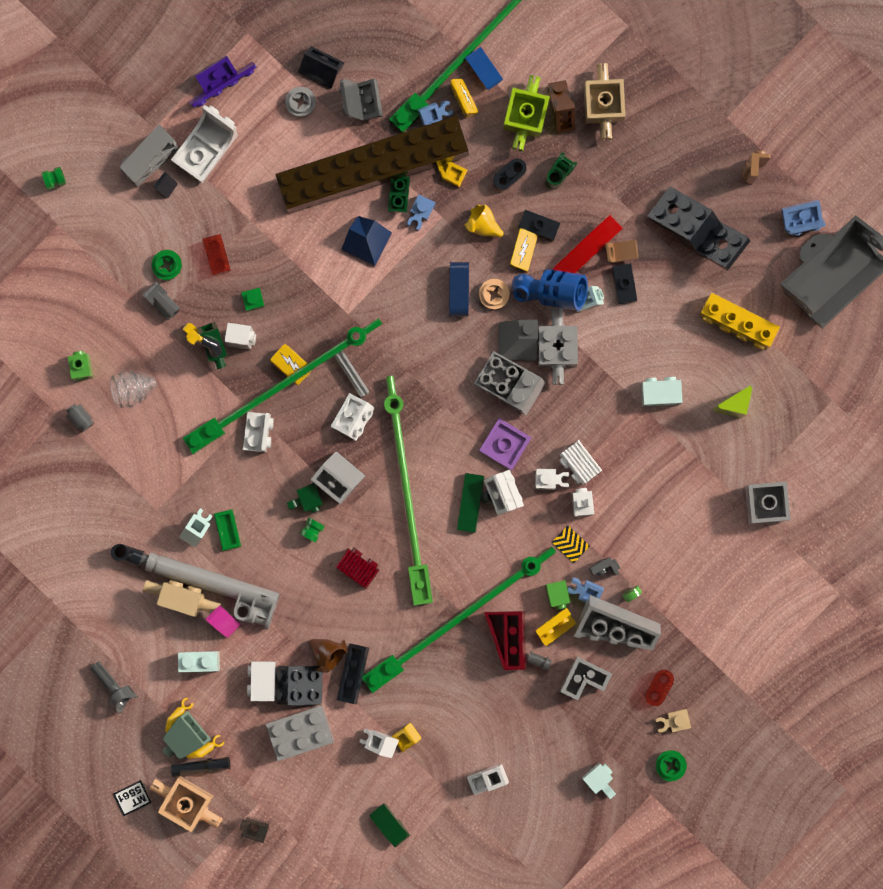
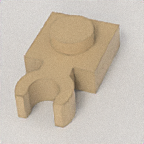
[655,709,691,732]

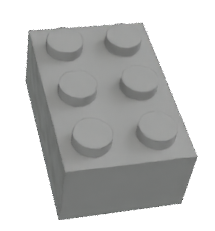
[266,705,335,761]

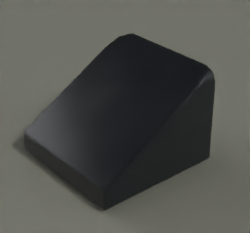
[154,172,178,198]

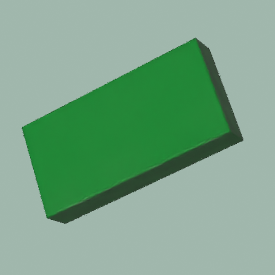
[214,509,242,551]

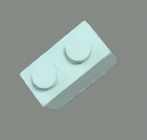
[641,377,683,407]
[178,651,220,672]

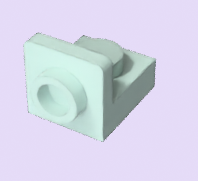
[577,286,604,312]

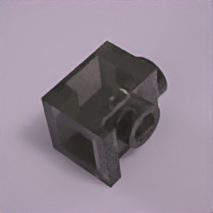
[239,816,270,843]

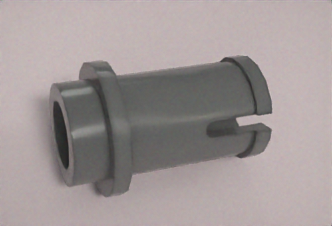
[526,651,552,671]

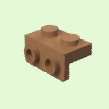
[742,151,771,184]

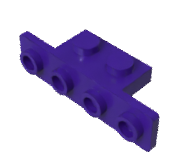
[189,56,257,108]

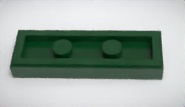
[457,473,484,533]

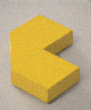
[438,162,467,188]

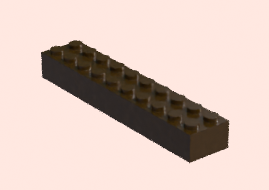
[275,115,469,214]

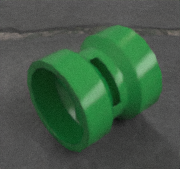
[42,167,66,190]
[299,517,325,543]

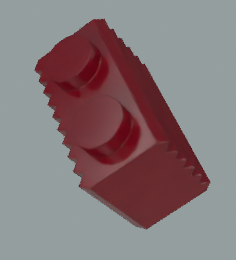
[335,547,380,589]

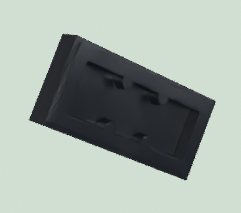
[518,210,560,241]
[612,263,638,304]

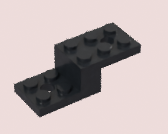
[647,187,750,271]

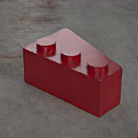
[484,611,526,670]

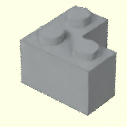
[559,656,612,700]

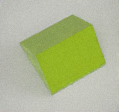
[713,385,753,418]

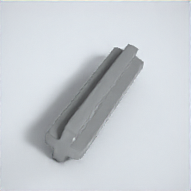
[334,350,369,397]

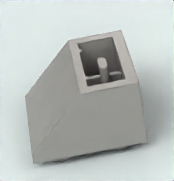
[310,452,365,505]

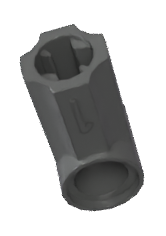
[142,281,180,320]

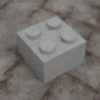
[745,481,791,524]

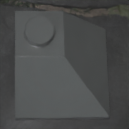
[498,320,538,361]

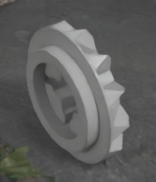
[285,87,316,117]

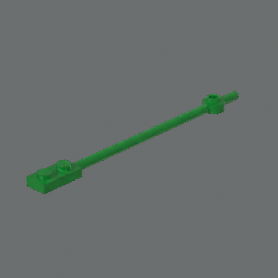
[389,0,522,133]
[183,318,383,454]
[363,547,556,693]

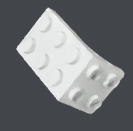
[171,105,238,183]

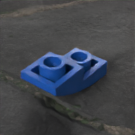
[465,47,504,90]

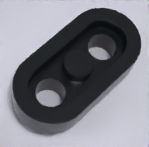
[493,158,527,191]

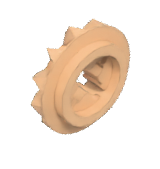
[479,279,510,310]

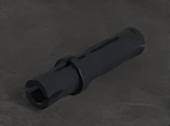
[171,757,231,777]

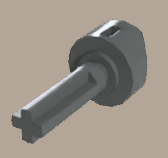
[90,661,138,714]

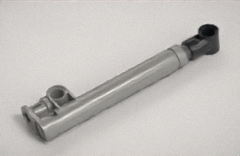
[111,544,280,630]

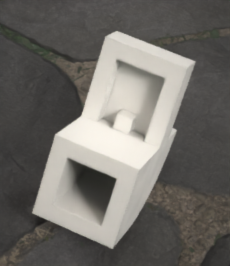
[467,764,509,795]

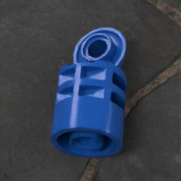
[511,269,588,311]

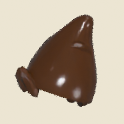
[308,639,347,673]

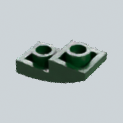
[388,176,410,213]
[369,803,411,848]

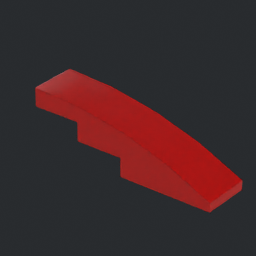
[553,214,623,273]

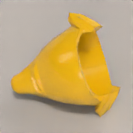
[464,204,503,238]

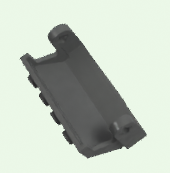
[781,215,883,329]

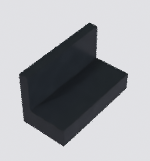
[298,46,345,89]

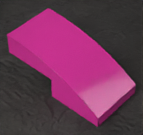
[206,605,241,638]

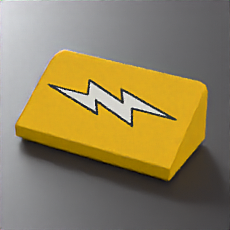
[450,79,478,118]
[510,229,538,272]
[270,344,311,386]

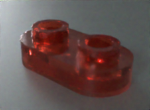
[645,669,674,706]

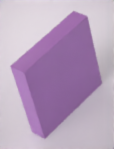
[479,418,532,471]

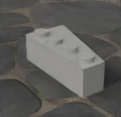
[574,595,661,650]

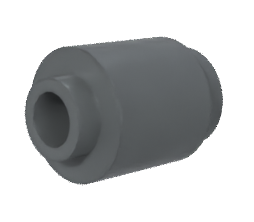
[66,404,94,433]

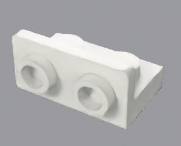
[331,393,374,441]
[243,412,274,453]

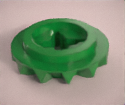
[151,250,182,280]
[655,750,687,781]

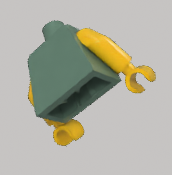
[163,698,224,759]

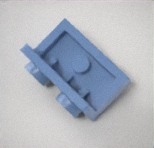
[781,200,826,236]

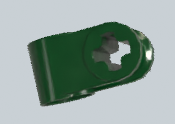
[545,152,578,190]

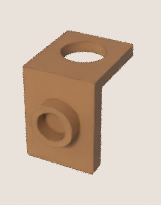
[606,240,639,262]

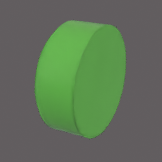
[622,585,642,602]

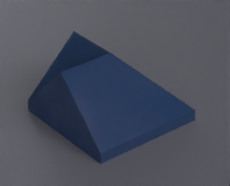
[341,216,392,266]

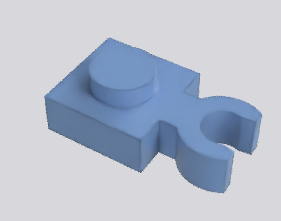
[418,100,454,126]
[407,195,436,231]
[567,578,604,602]

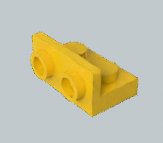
[535,608,576,646]

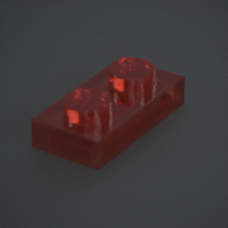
[202,234,231,276]

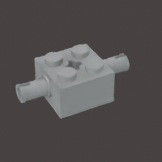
[538,308,578,385]

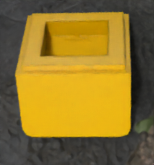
[391,723,421,752]

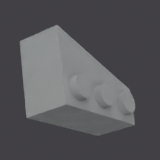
[120,124,179,187]

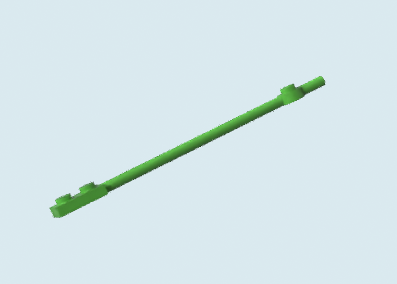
[384,376,433,605]

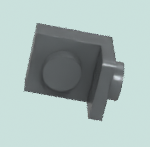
[589,557,620,576]

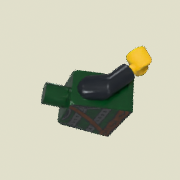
[183,322,227,369]

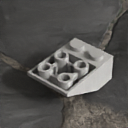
[474,351,546,416]

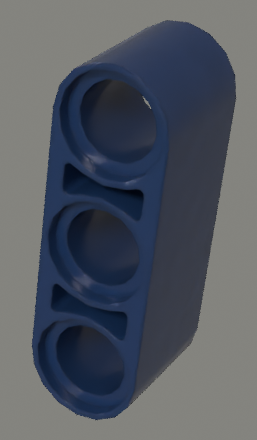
[449,262,469,317]

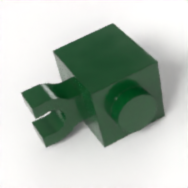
[287,483,324,514]

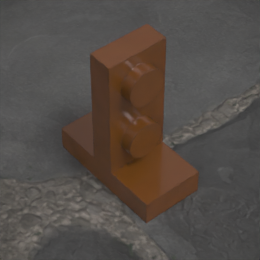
[548,80,575,133]

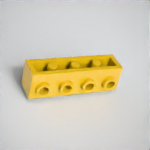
[699,293,780,350]

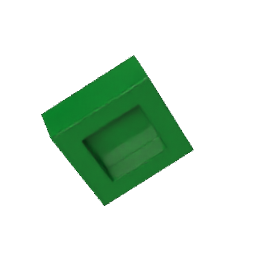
[241,287,265,311]

